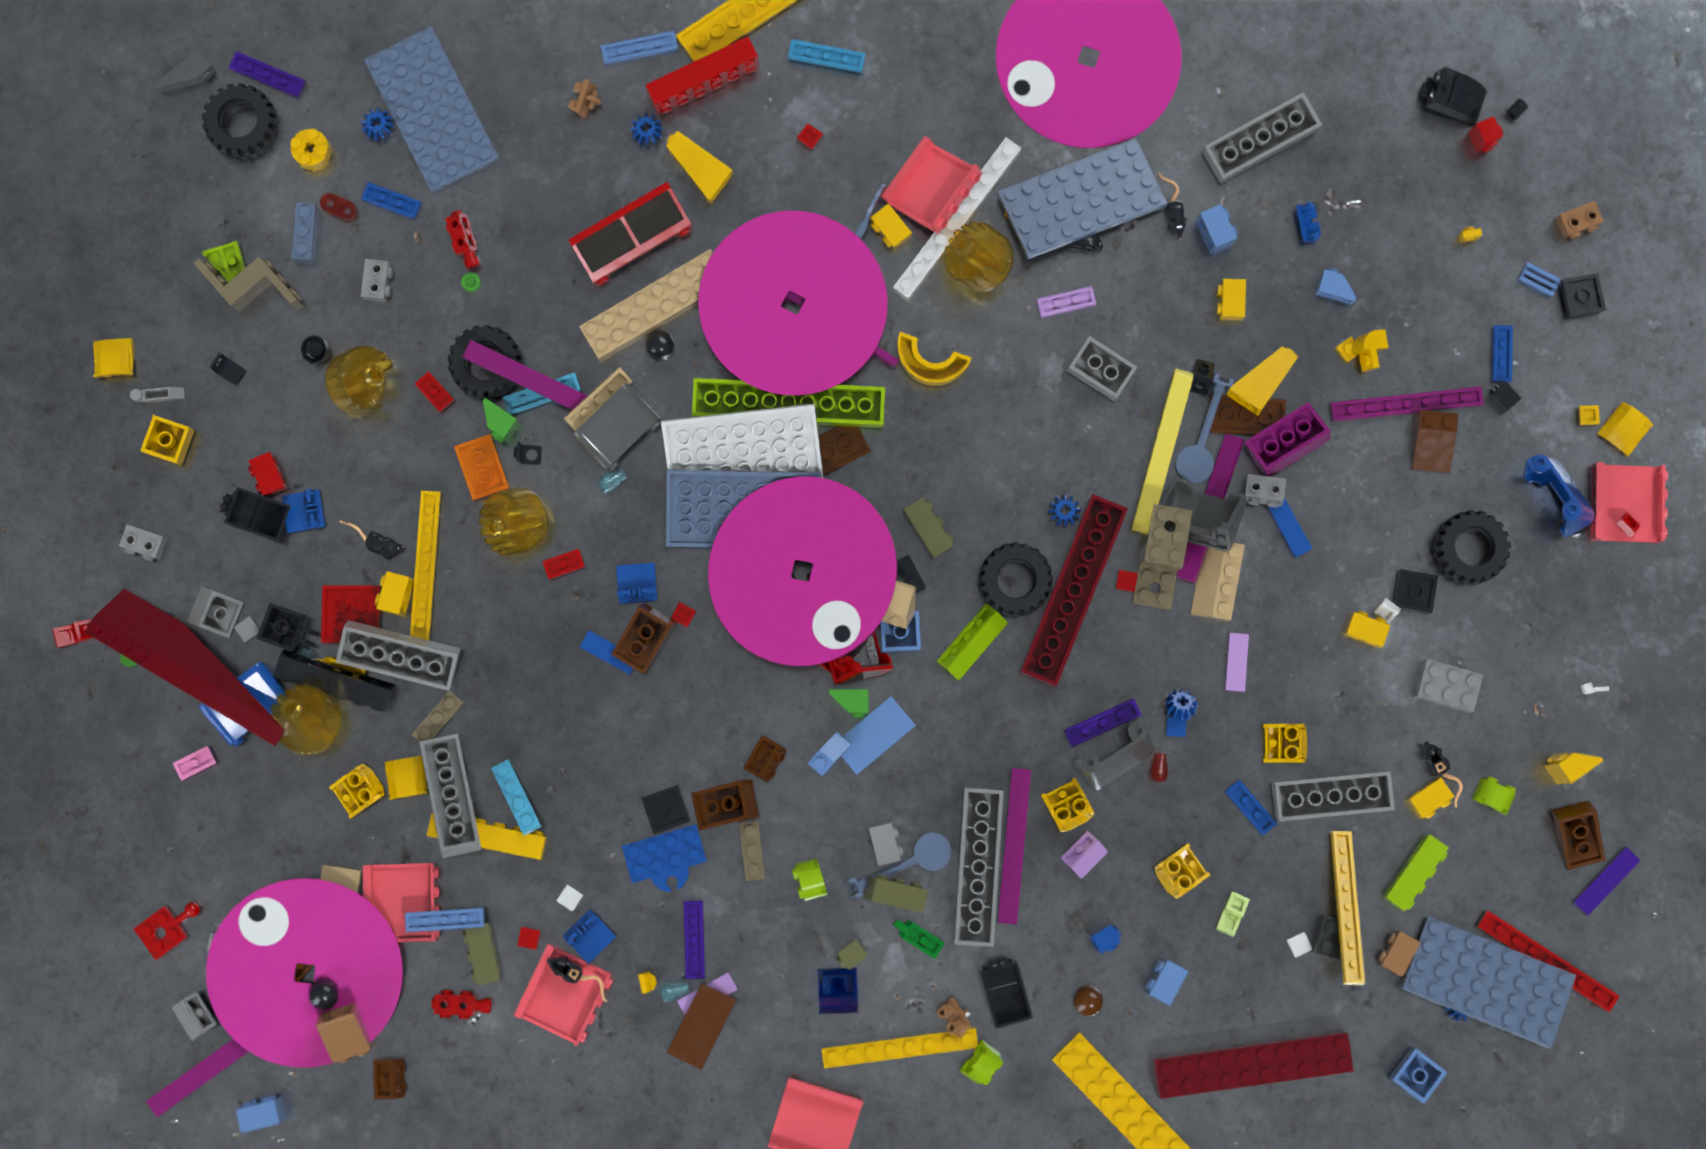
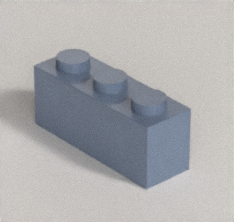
[292,203,319,265]

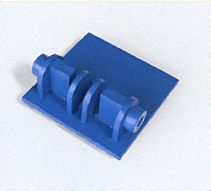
[281,489,325,533]
[616,563,657,604]
[562,909,616,964]

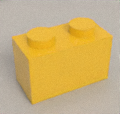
[870,204,912,250]
[1217,278,1246,320]
[1343,610,1391,648]
[1406,777,1455,820]

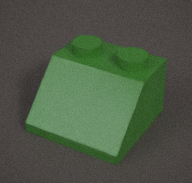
[483,398,521,443]
[829,689,868,718]

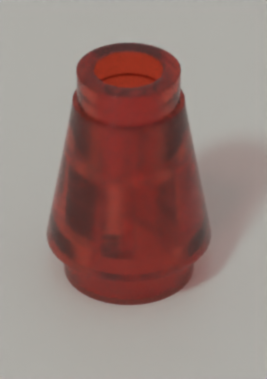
[1150,753,1169,783]

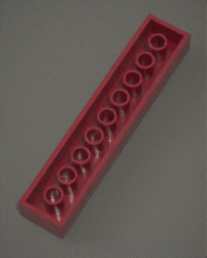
[1019,494,1128,687]
[1152,1031,1354,1099]

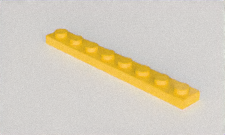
[410,491,441,641]
[1331,831,1365,985]
[821,1028,978,1068]

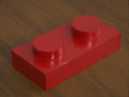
[414,371,455,413]
[542,549,585,580]

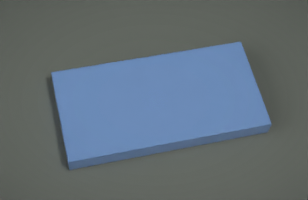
[841,696,916,775]

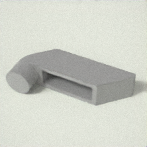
[130,387,185,403]

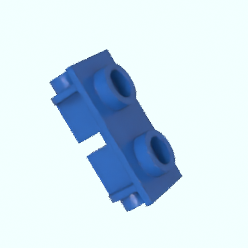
[1296,202,1322,242]

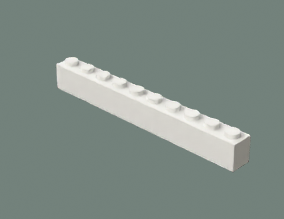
[893,137,1021,302]

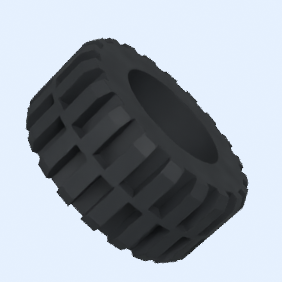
[202,83,279,160]
[448,325,523,400]
[1433,510,1511,585]
[978,542,1053,617]

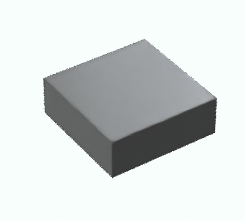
[234,616,260,643]

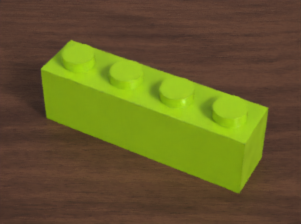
[1382,834,1449,911]

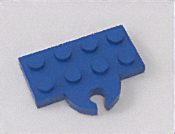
[622,824,707,892]

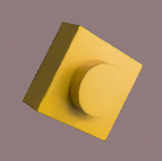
[1458,226,1482,243]
[1335,336,1359,363]
[1578,405,1600,426]

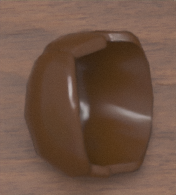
[1074,984,1103,1016]

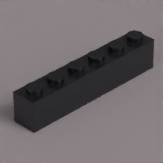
[273,649,395,711]

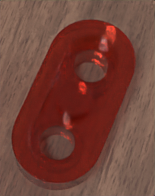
[320,193,357,221]

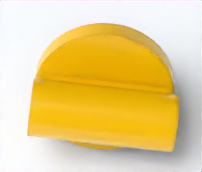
[638,972,657,994]

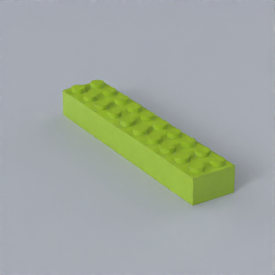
[692,378,885,428]

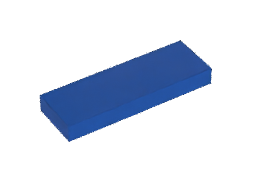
[361,182,422,220]
[1491,325,1513,383]
[1268,499,1313,558]
[580,630,634,675]
[1224,779,1277,836]

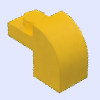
[1352,329,1389,372]

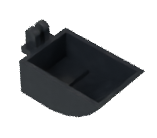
[1419,67,1487,125]
[219,487,291,542]
[979,956,1033,1029]

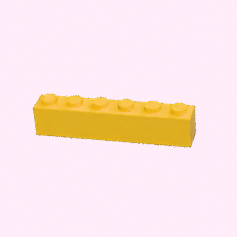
[427,813,547,860]

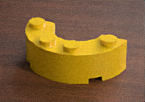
[897,332,972,386]

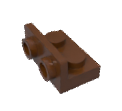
[743,735,787,783]
[373,1058,406,1100]

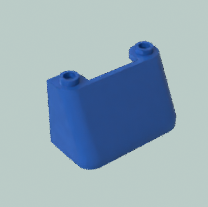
[1522,454,1595,538]
[199,662,295,747]

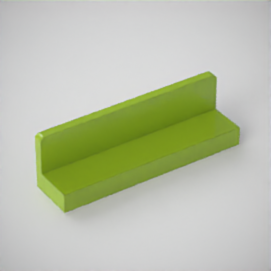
[936,604,1008,680]

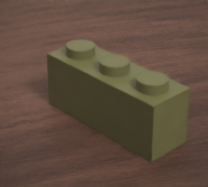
[903,497,954,559]
[864,874,928,913]
[463,922,502,985]
[837,938,868,969]

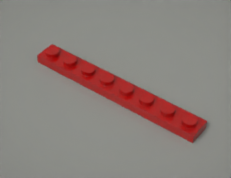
[1476,910,1620,1012]

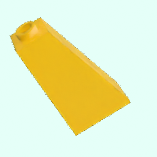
[666,131,733,204]
[1227,346,1298,416]

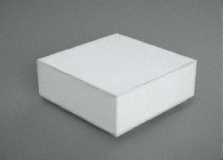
[1373,598,1401,624]
[556,884,584,912]
[1286,932,1313,958]

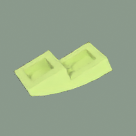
[1215,891,1250,937]

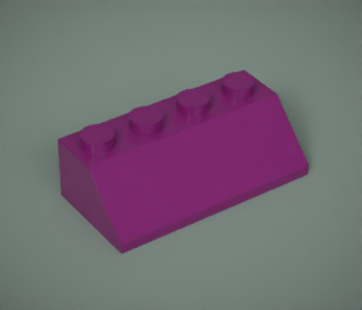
[1244,402,1331,477]

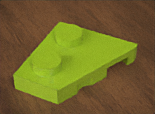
[202,241,245,282]

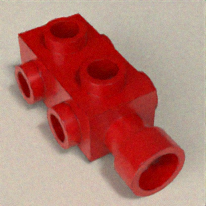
[445,210,480,269]
[431,990,492,1019]

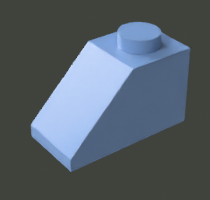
[1316,268,1356,305]
[808,731,852,776]

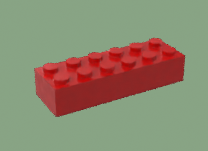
[645,36,759,115]

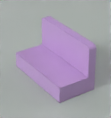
[1061,831,1108,879]

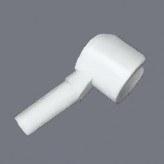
[1581,682,1609,695]

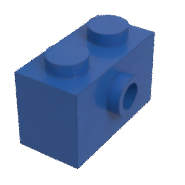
[1088,924,1122,954]

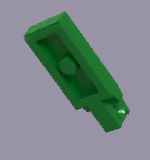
[893,919,945,959]

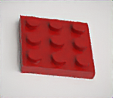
[321,585,381,643]

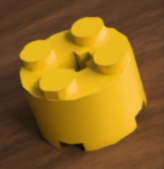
[290,128,332,171]

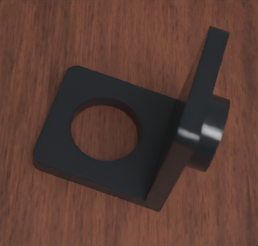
[209,352,245,384]
[1190,359,1215,395]
[514,441,542,465]

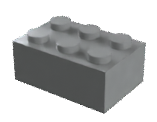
[1067,336,1137,402]
[1413,659,1483,713]

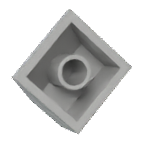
[187,586,244,638]

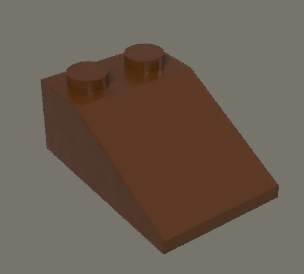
[1412,410,1458,473]
[611,603,677,675]
[691,780,759,831]
[1552,800,1605,870]

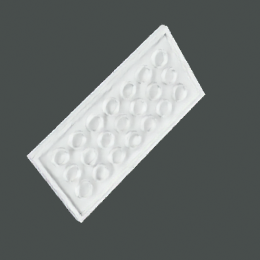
[661,404,823,478]

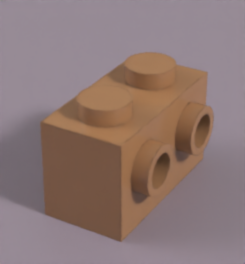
[1555,201,1604,239]
[1378,931,1421,977]

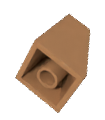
[316,1002,372,1063]

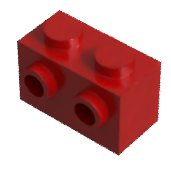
[1468,116,1503,153]
[248,451,288,497]

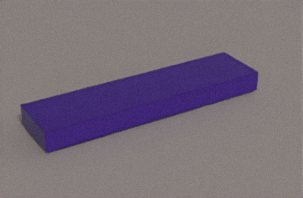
[228,51,306,99]
[1064,698,1142,747]
[1573,847,1641,916]
[683,900,705,979]

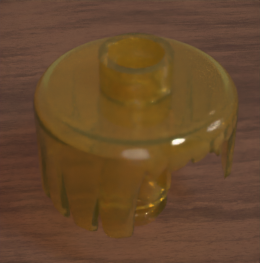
[943,221,1014,292]
[325,345,394,414]
[479,487,549,556]
[270,684,342,756]

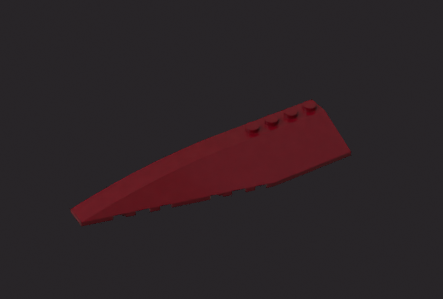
[84,589,286,747]

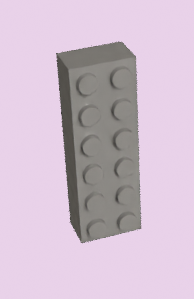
[1202,92,1322,184]
[336,620,461,691]
[420,734,482,858]
[1271,771,1395,822]

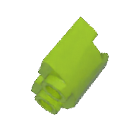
[1472,776,1516,815]
[792,858,827,901]
[959,1040,1003,1085]

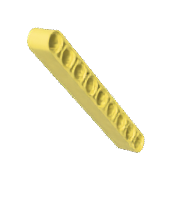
[1131,368,1194,535]

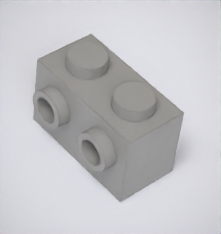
[361,259,393,302]
[1245,474,1286,508]
[119,525,167,562]
[869,823,903,866]
[172,992,217,1041]

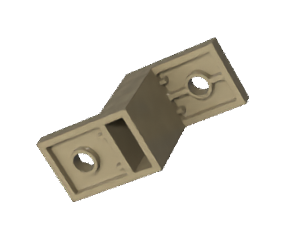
[194,257,304,313]
[1132,504,1192,610]

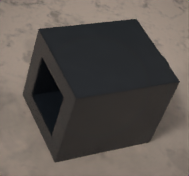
[1488,382,1522,414]

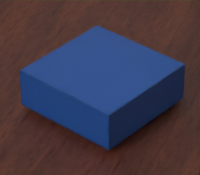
[1166,717,1186,737]

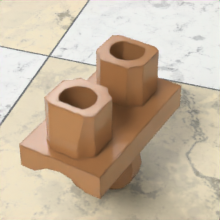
[568,79,601,118]
[937,997,972,1038]

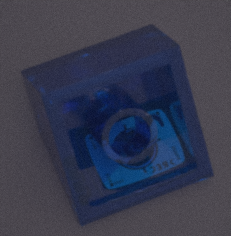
[818,968,858,1014]

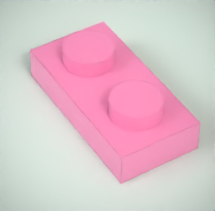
[173,746,217,781]

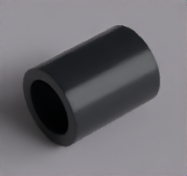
[1507,98,1528,120]

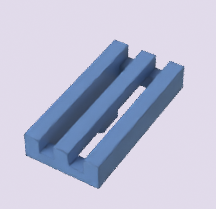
[1518,262,1561,297]

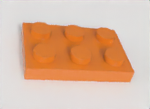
[454,434,510,501]

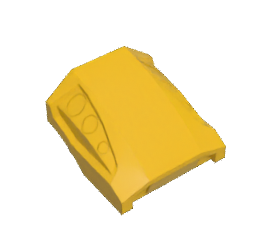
[93,338,134,378]
[1597,402,1653,457]
[1263,724,1307,763]
[385,756,428,800]
[329,764,384,819]
[1041,778,1094,832]
[1155,843,1210,899]

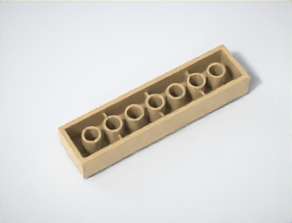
[579,249,713,363]

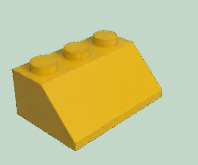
[1544,752,1604,785]

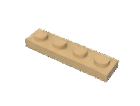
[563,367,633,431]

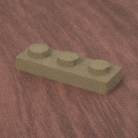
[412,691,464,742]
[739,821,765,881]

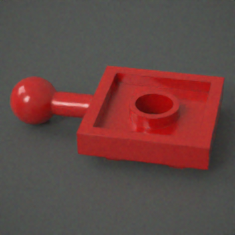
[134,902,200,960]

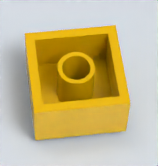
[140,415,195,466]
[375,571,414,617]

